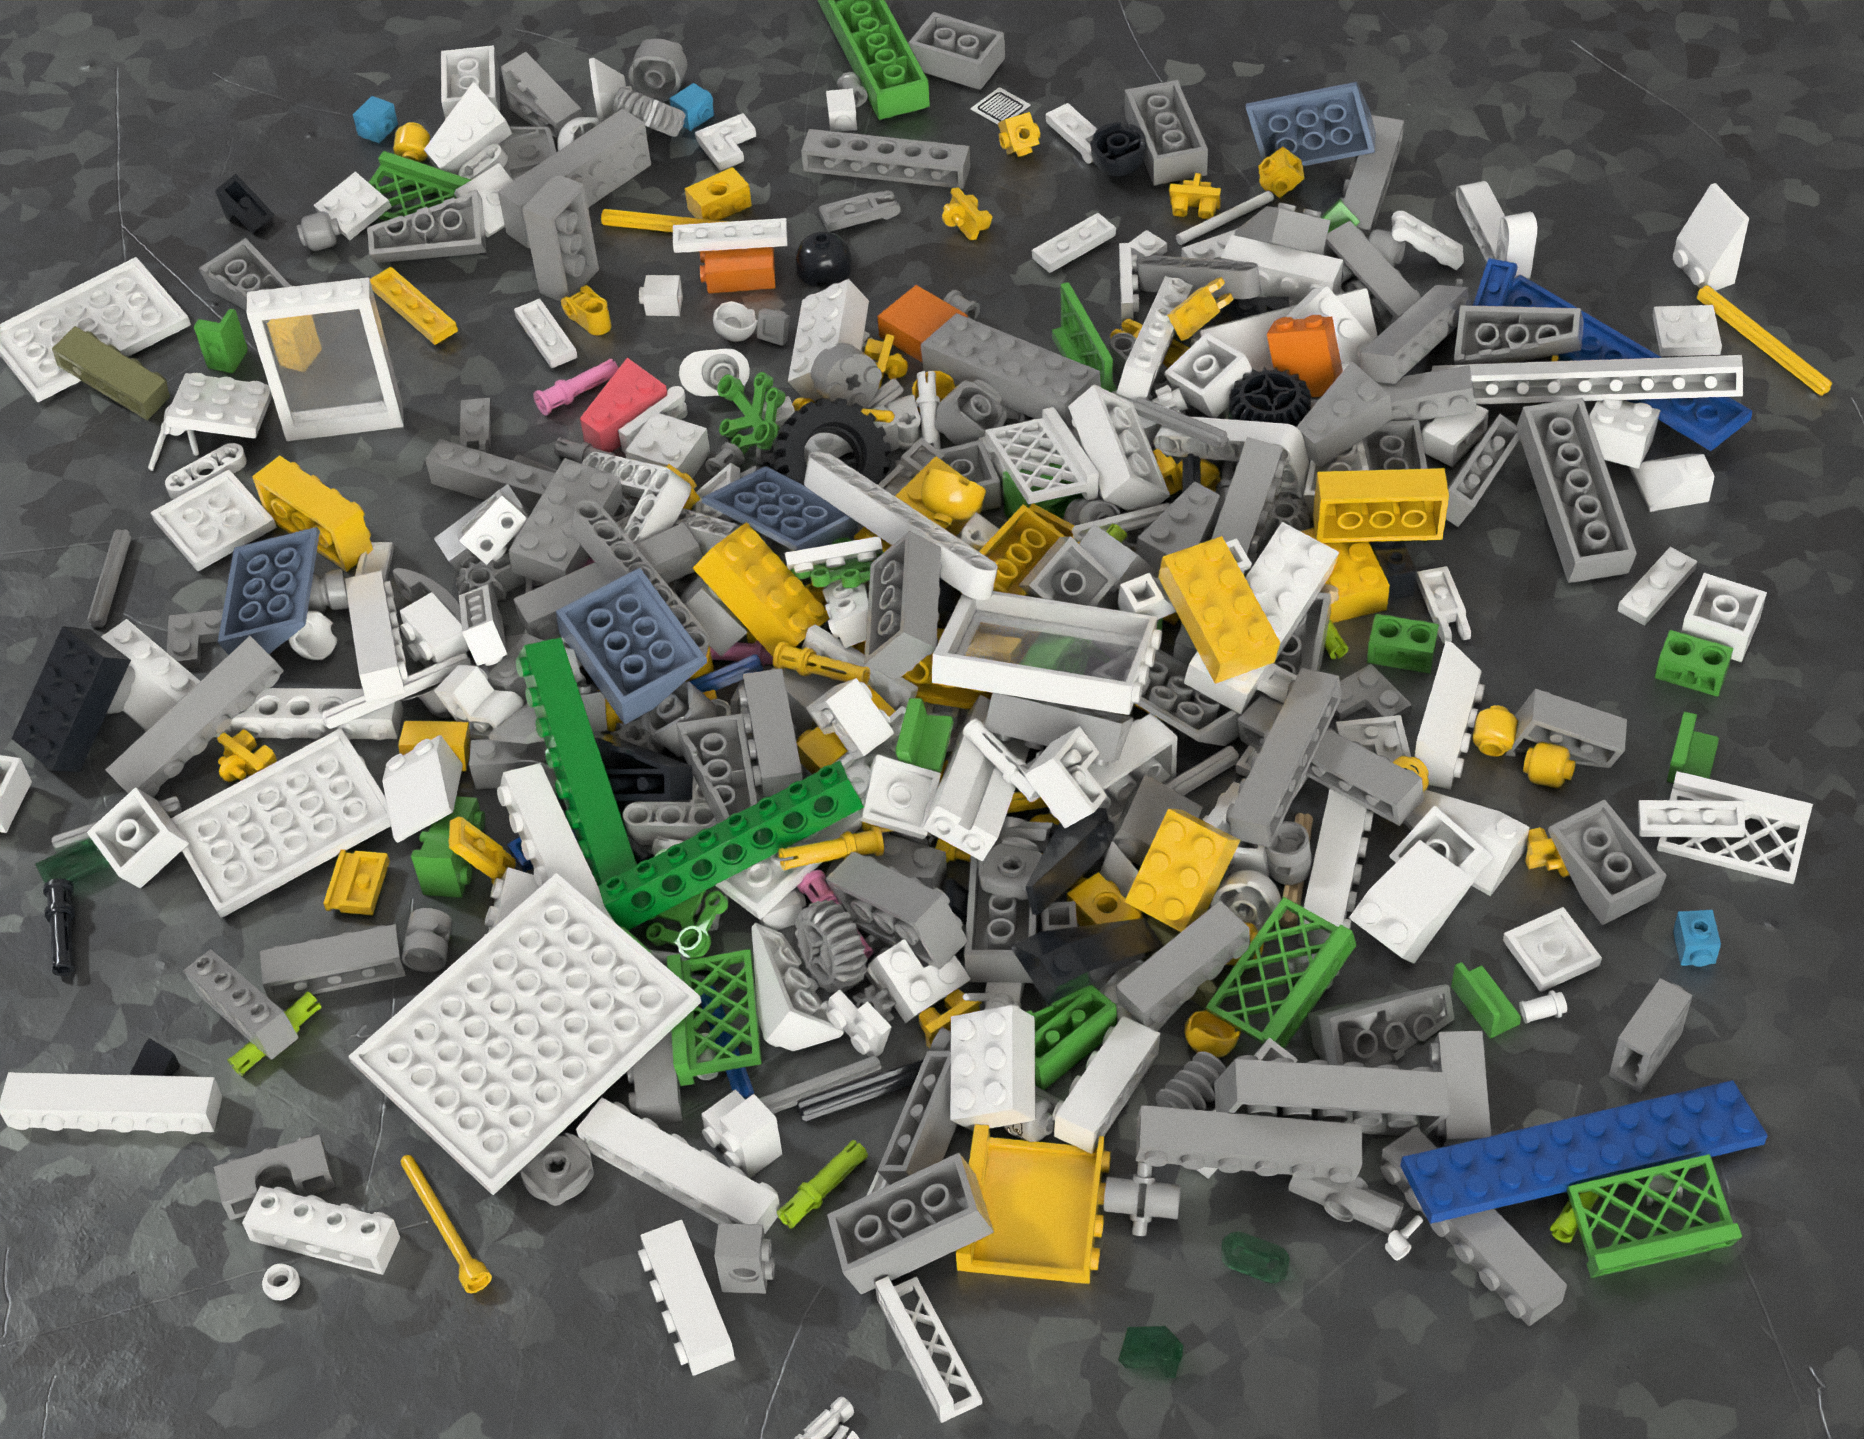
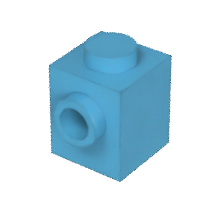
[669,83,714,131]
[353,96,398,143]
[1673,910,1721,967]

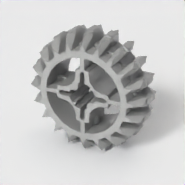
[612,87,686,137]
[795,900,867,993]

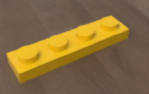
[370,267,458,345]

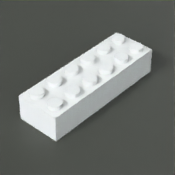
[1184,522,1339,714]

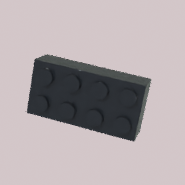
[11,626,131,772]

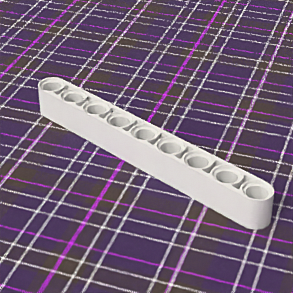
[804,452,998,600]

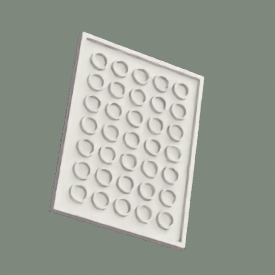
[348,873,701,1195]

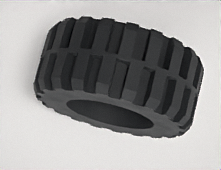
[770,398,891,486]

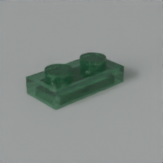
[35,838,110,883]

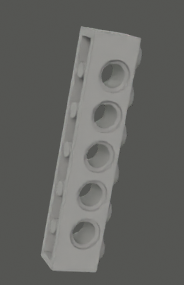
[801,129,971,189]

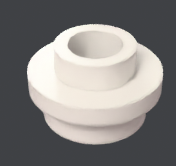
[262,1264,300,1300]

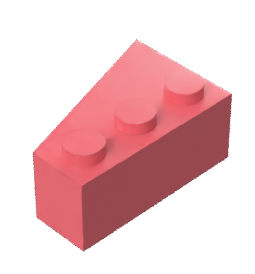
[580,358,667,452]

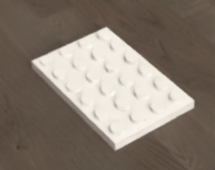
[0,257,191,402]
[171,728,391,918]

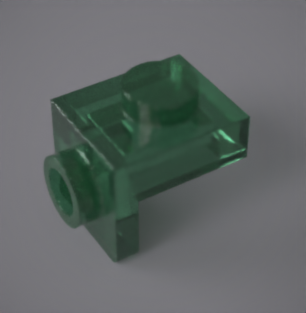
[1118,1326,1183,1378]

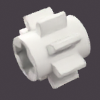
[1151,385,1188,413]

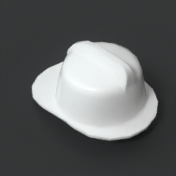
[679,349,750,396]

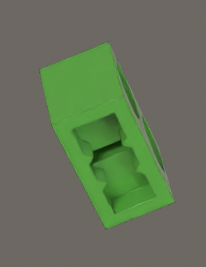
[1367,614,1439,674]
[1655,630,1734,697]

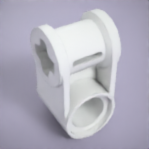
[884,395,922,450]
[959,512,999,552]

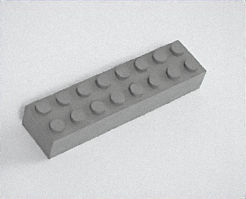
[1173,437,1286,666]

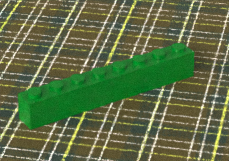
[516,637,637,886]

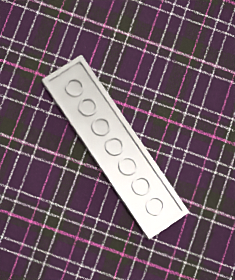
[715,706,951,920]

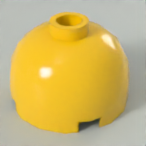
[921,469,986,525]

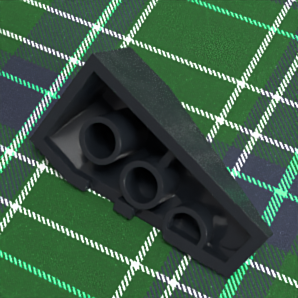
[1025,808,1114,915]
[1011,918,1163,1005]

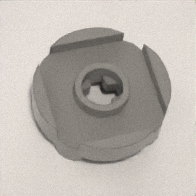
[977,837,1042,900]
[521,1133,594,1206]

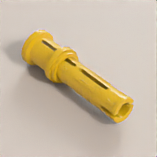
[773,641,871,685]
[779,826,884,871]

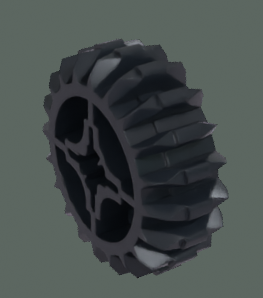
[1229,366,1311,427]

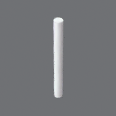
[1176,190,1274,245]

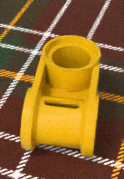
[561,285,612,336]

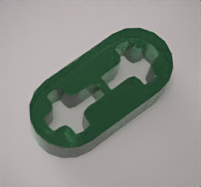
[1221,1231,1290,1283]

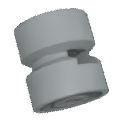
[1064,498,1120,525]
[308,568,349,613]
[1265,821,1313,885]
[401,908,453,972]

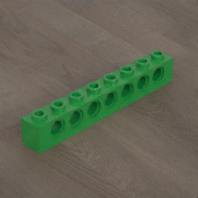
[598,760,864,930]

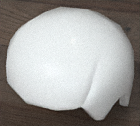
[713,301,758,342]
[288,611,337,660]

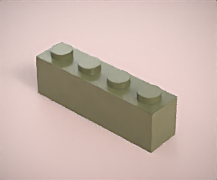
[52,326,170,421]

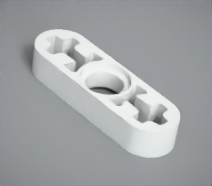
[165,443,247,500]

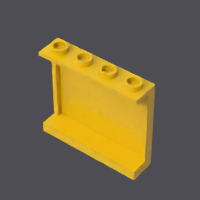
[956,1124,1111,1284]

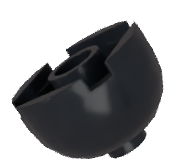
[1090,122,1146,176]
[795,232,852,287]

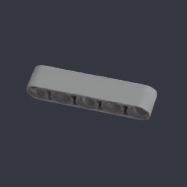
[1136,255,1261,299]

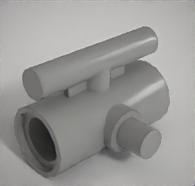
[1104,1161,1181,1236]

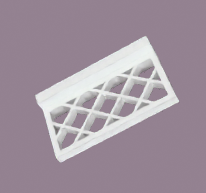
[985,407,1099,504]
[1657,771,1813,884]

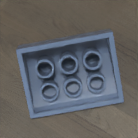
[1246,82,1376,166]
[702,466,858,551]
[218,527,320,655]
[556,568,707,725]

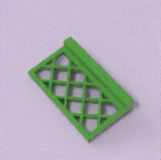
[368,151,471,221]
[1052,282,1117,392]
[1206,897,1357,1049]
[667,949,762,1086]
[1566,1154,1742,1278]

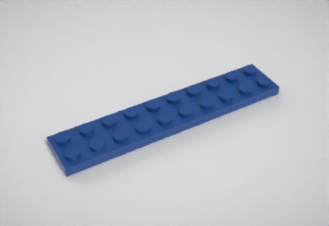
[1506,275,1752,451]
[1400,1080,1768,1224]

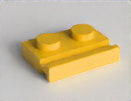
[323,849,390,915]

